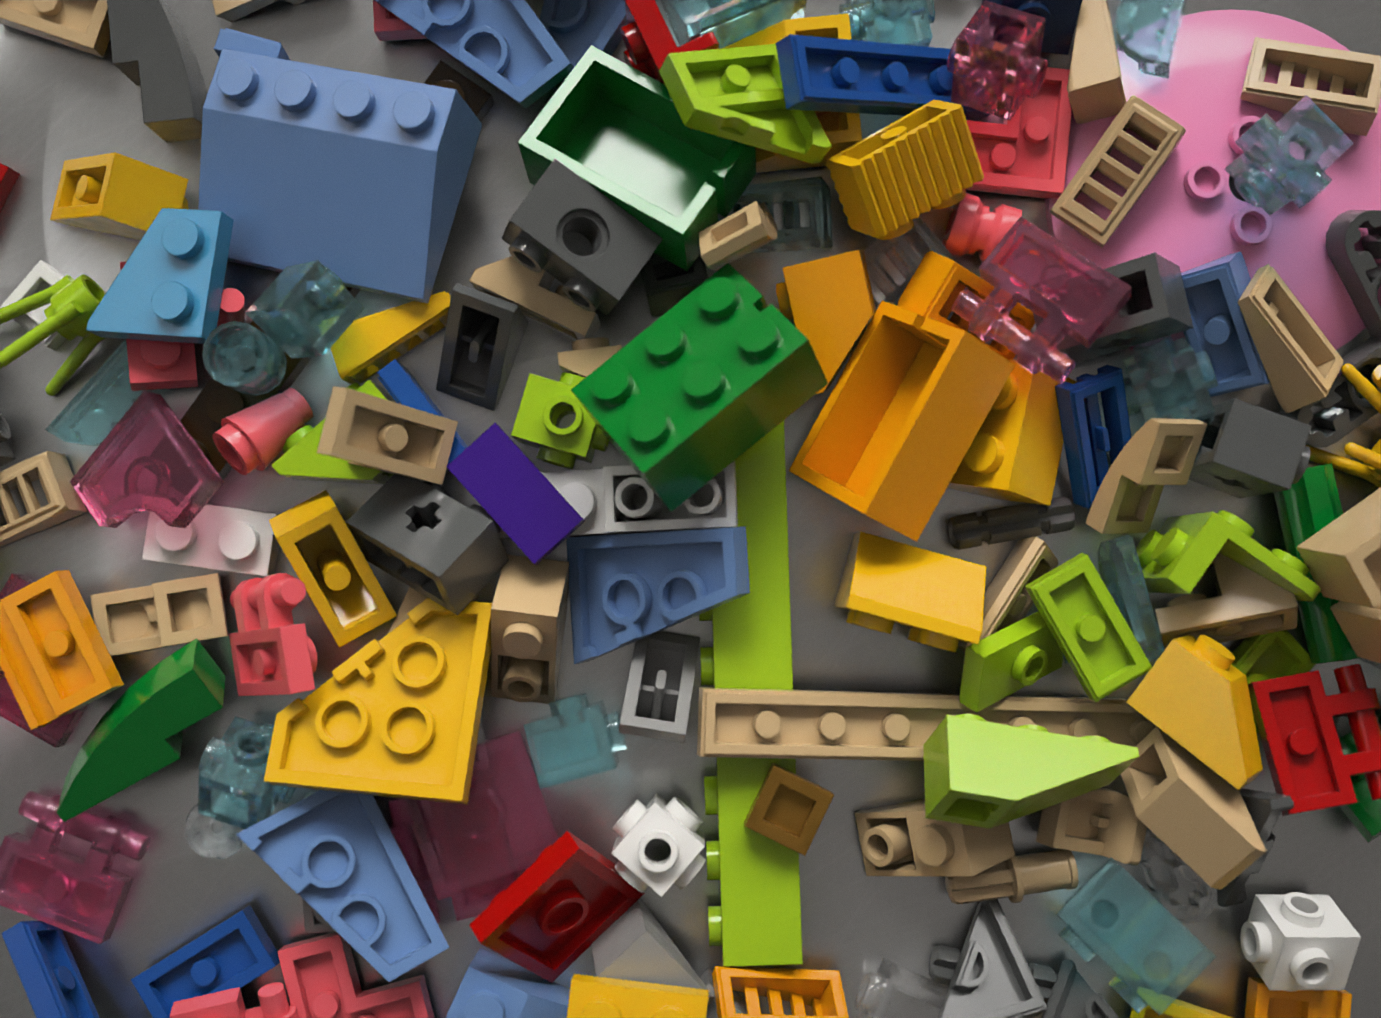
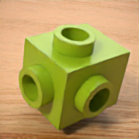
[511,372,610,469]

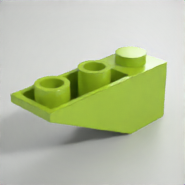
[923,714,1139,829]

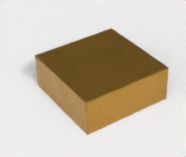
[744,763,834,856]

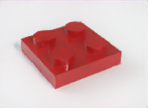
[469,831,645,983]

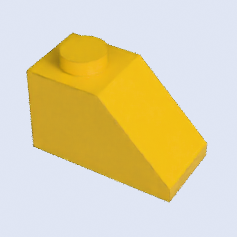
[50,152,188,241]
[269,490,397,648]
[1126,635,1263,790]

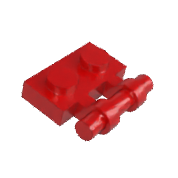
[1248,664,1381,816]

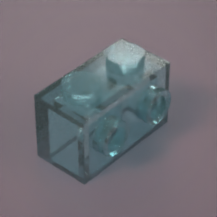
[1057,857,1217,1015]

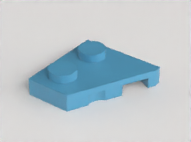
[86,208,234,345]

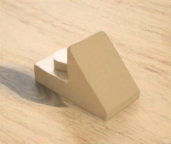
[469,256,601,340]
[317,386,458,485]
[1155,552,1298,650]

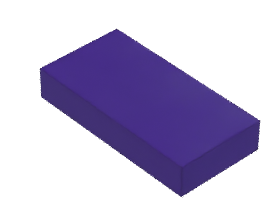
[446,423,585,565]

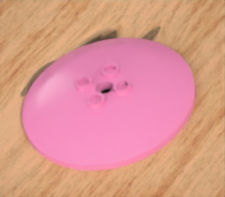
[1045,10,1381,376]

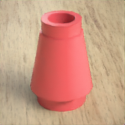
[212,387,313,475]

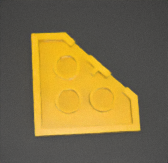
[264,598,492,805]

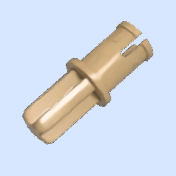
[945,849,1078,905]

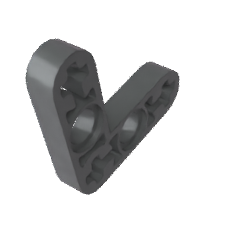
[1280,210,1381,448]

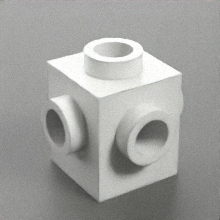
[612,792,706,897]
[1240,892,1361,992]

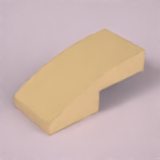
[698,201,778,271]
[1085,418,1207,534]
[90,573,229,657]

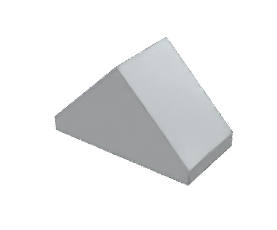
[619,631,700,743]
[591,899,715,1005]

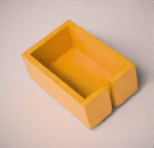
[789,300,1015,542]

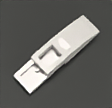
[499,460,738,539]

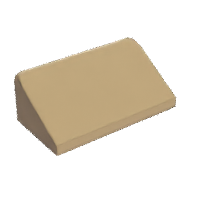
[957,537,1059,652]

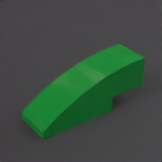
[57,638,226,822]

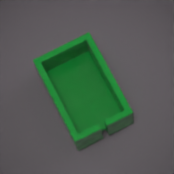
[518,45,756,272]
[571,263,828,512]

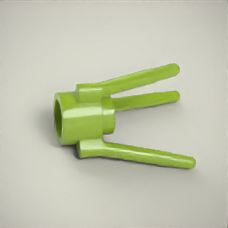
[0,274,106,396]

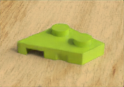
[659,44,832,164]

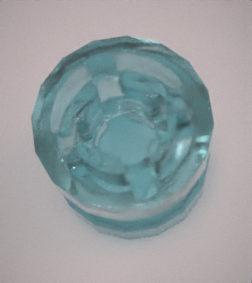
[202,321,287,396]

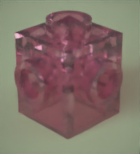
[947,0,1048,120]

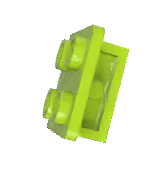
[1126,510,1321,601]

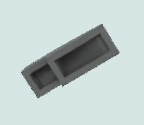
[107,0,207,143]

